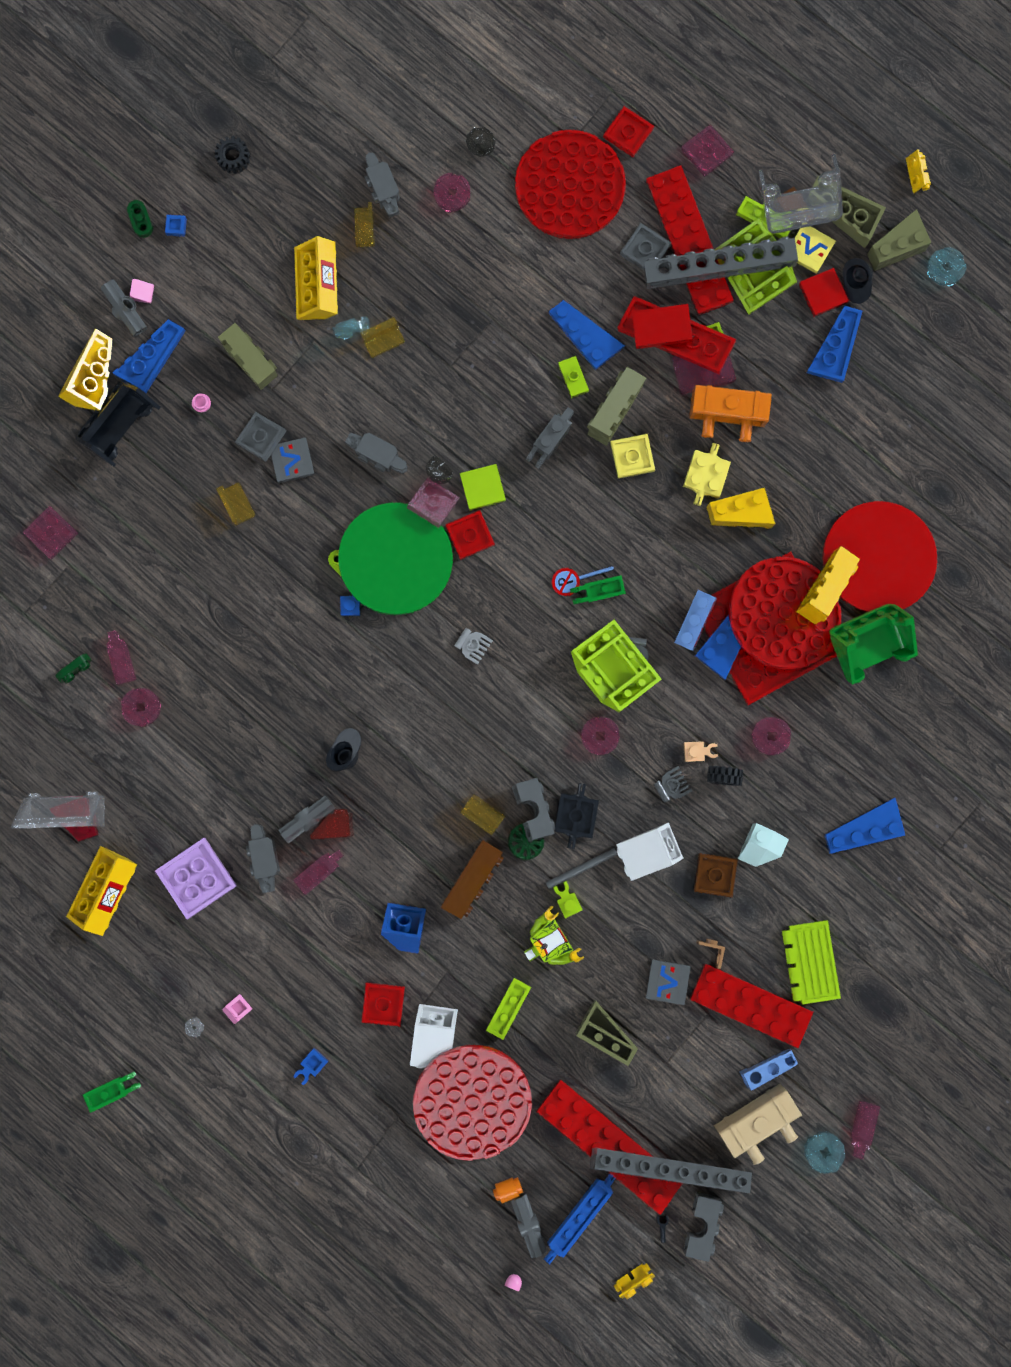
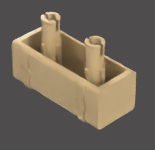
[714,1084,802,1165]

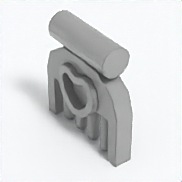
[454,628,493,665]

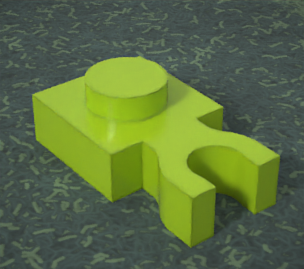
[553,881,582,918]

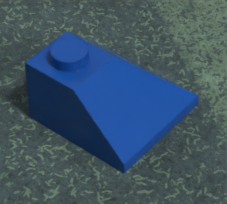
[381,903,426,953]

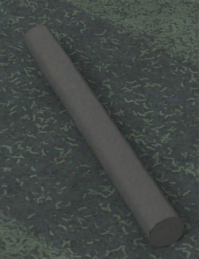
[545,848,618,889]

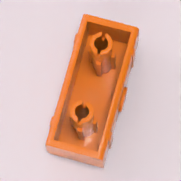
[689,385,772,442]

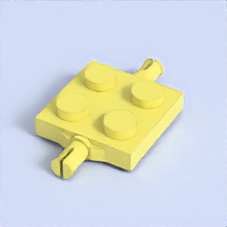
[683,443,731,506]

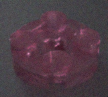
[434,173,470,213]
[121,688,162,727]
[581,717,619,755]
[751,717,791,755]

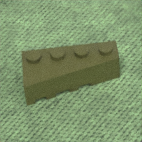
[806,176,886,248]
[587,367,646,446]

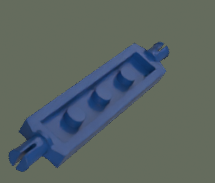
[543,1174,615,1265]

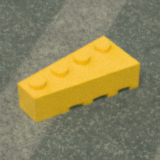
[796,546,860,624]

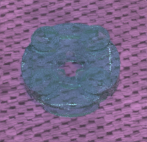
[927,247,966,287]
[332,317,370,339]
[804,1131,845,1173]

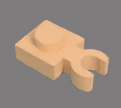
[684,742,718,762]

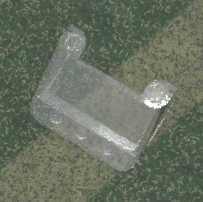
[11,792,104,829]

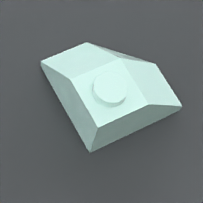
[738,823,789,867]

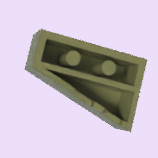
[867,209,931,271]
[218,323,278,390]
[575,999,638,1066]

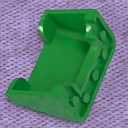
[830,604,918,685]

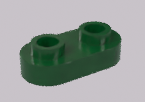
[127,200,153,238]
[55,653,92,684]

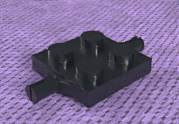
[554,783,599,849]

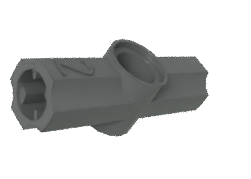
[101,279,147,337]
[278,795,336,844]
[511,1193,547,1258]

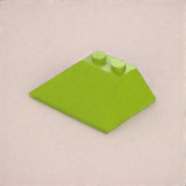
[714,218,797,315]
[571,620,662,712]

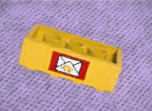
[294,236,338,320]
[66,846,137,936]

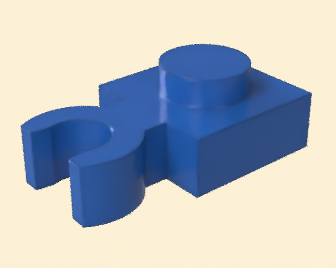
[294,1048,329,1085]

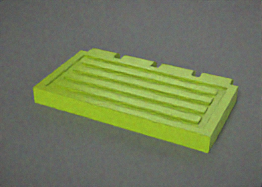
[782,920,841,1004]

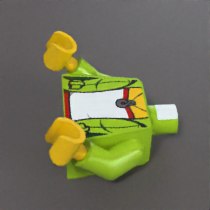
[524,906,584,965]

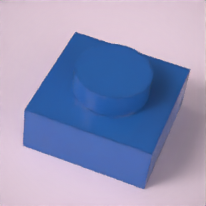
[165,215,187,237]
[340,596,360,616]

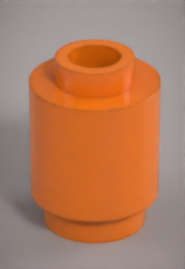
[493,1177,524,1204]

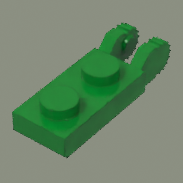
[570,575,626,605]
[83,1071,141,1113]

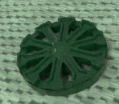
[508,824,544,860]

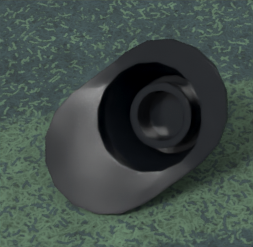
[843,258,873,304]
[326,728,361,771]

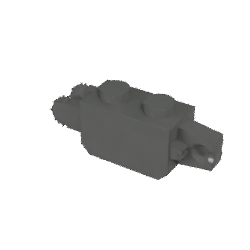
[364,153,400,218]
[526,407,574,469]
[345,432,408,474]
[246,824,280,893]

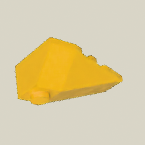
[58,329,112,411]

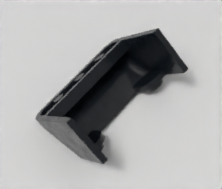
[75,381,161,467]

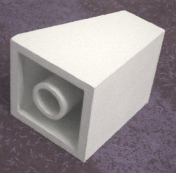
[616,823,683,881]
[410,1004,458,1068]

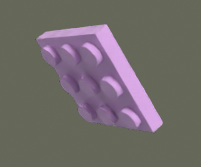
[155,838,237,919]

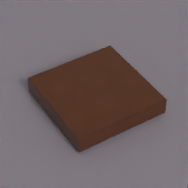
[693,853,738,898]

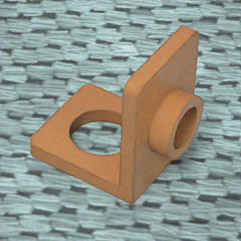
[697,939,725,969]

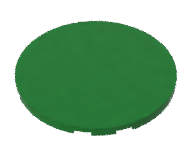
[338,503,453,615]

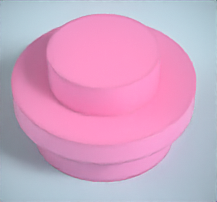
[192,394,211,413]

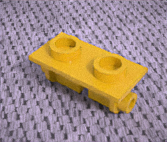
[906,149,931,193]
[613,1263,655,1299]

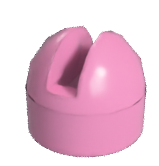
[505,1274,522,1291]

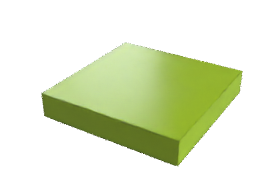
[460,464,506,511]

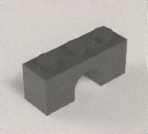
[512,778,555,842]
[683,1192,724,1262]

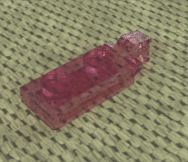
[106,630,136,685]
[293,850,344,895]
[850,1101,880,1159]

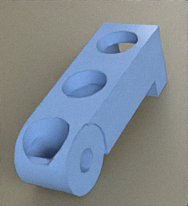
[739,1049,798,1091]

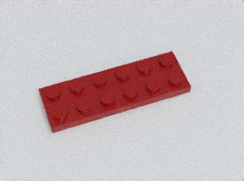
[617,296,736,374]
[690,963,813,1048]

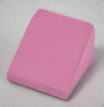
[130,279,154,303]
[222,994,252,1024]

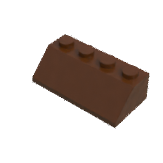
[441,840,504,919]

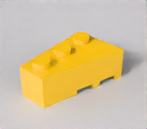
[707,488,775,528]

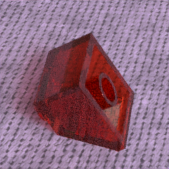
[310,809,354,839]

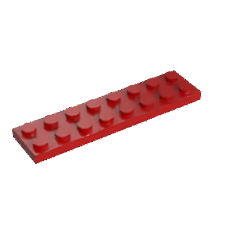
[646,165,733,316]
[536,1080,683,1215]

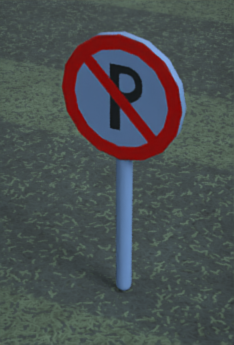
[552,566,614,596]

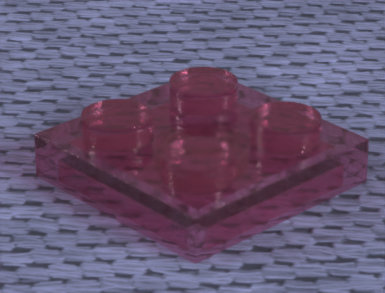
[681,124,734,177]
[407,478,460,528]
[23,506,78,560]

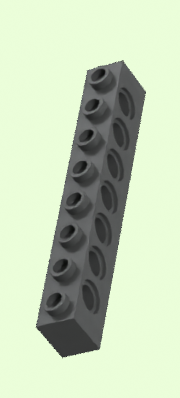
[644,237,798,289]
[590,1148,752,1193]

